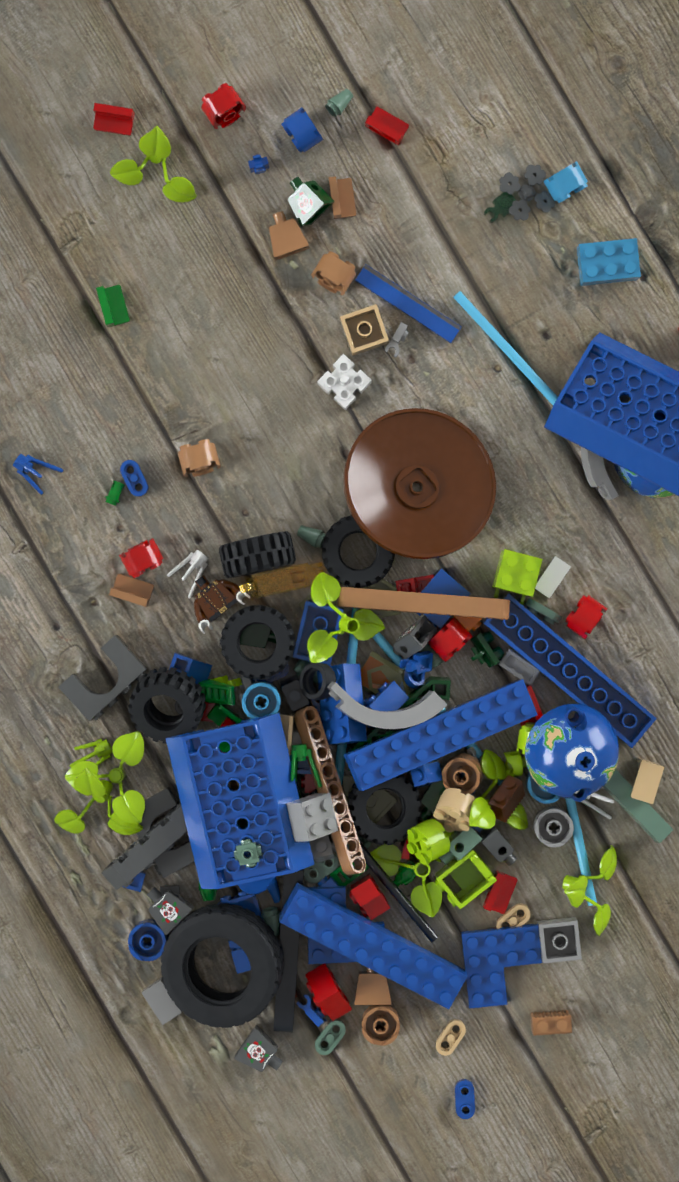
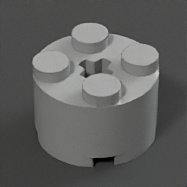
[533,806,574,848]

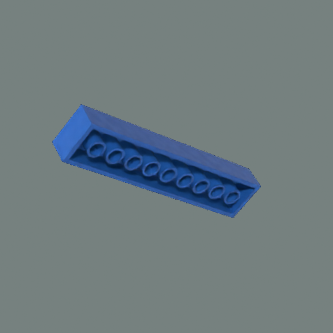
[483,594,657,748]
[343,679,538,791]
[279,883,468,1009]

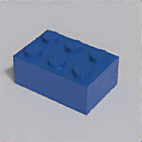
[293,600,344,666]

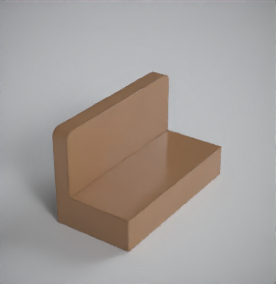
[328,176,356,219]
[109,574,154,607]

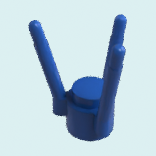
[13,454,64,495]

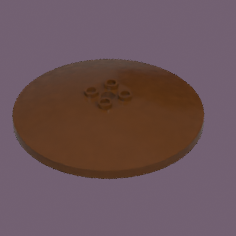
[343,408,496,559]

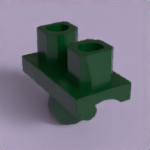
[470,631,504,668]

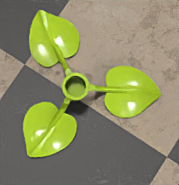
[110,126,197,202]
[307,572,385,663]
[65,731,145,824]
[469,749,528,830]
[54,767,143,835]
[369,831,456,918]
[562,845,617,936]

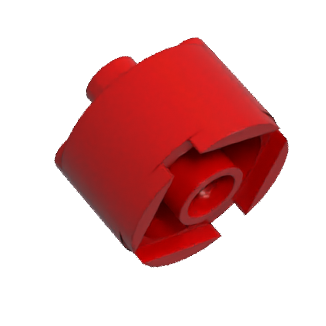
[201,83,246,129]
[119,538,164,578]
[565,595,608,639]
[428,617,473,662]

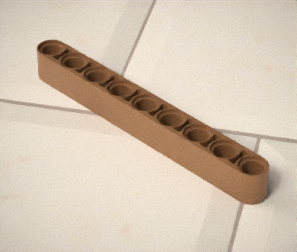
[337,587,510,620]
[294,706,366,875]

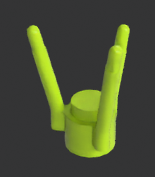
[70,739,113,767]

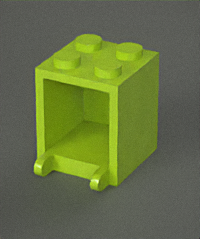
[492,549,543,605]
[435,848,497,909]

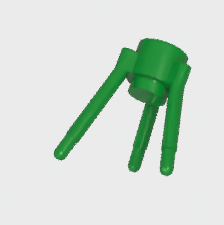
[290,744,322,788]

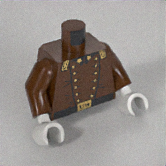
[194,575,250,634]

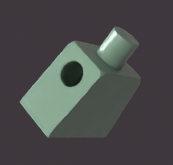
[439,827,482,865]

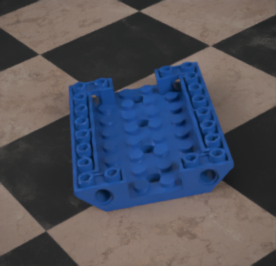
[544,333,679,496]
[165,712,315,889]

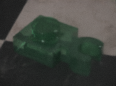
[484,192,516,223]

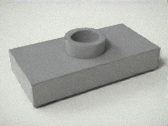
[499,649,540,685]

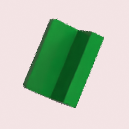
[96,285,130,328]

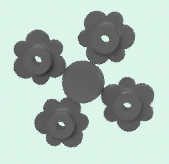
[499,165,555,221]

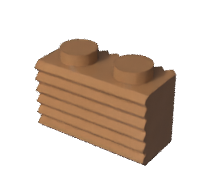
[530,1010,572,1036]

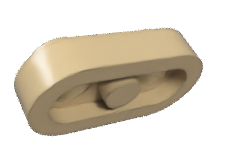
[496,903,530,929]
[436,1019,466,1056]

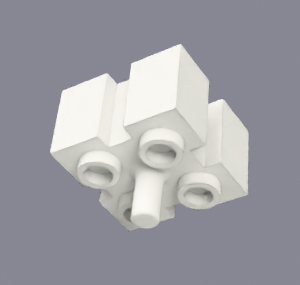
[317,354,372,410]

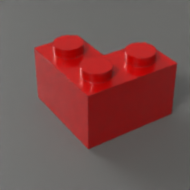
[349,873,391,920]
[305,963,353,1021]

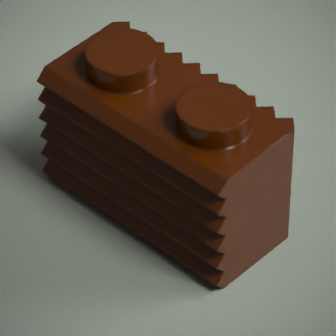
[488,775,525,822]

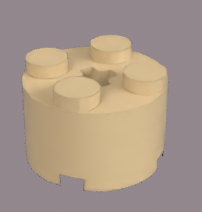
[433,788,475,832]

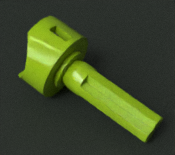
[504,750,527,777]

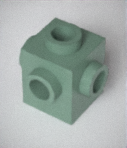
[234,838,263,867]

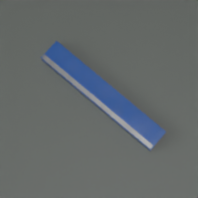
[355,264,461,343]

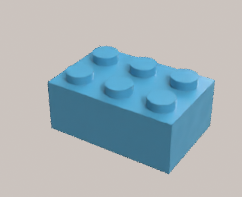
[577,238,641,286]

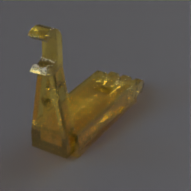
[239,562,324,598]

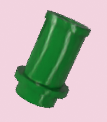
[105,480,125,506]

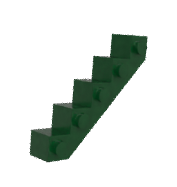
[347,676,451,771]

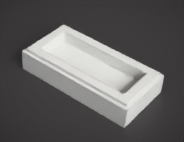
[535,556,571,598]

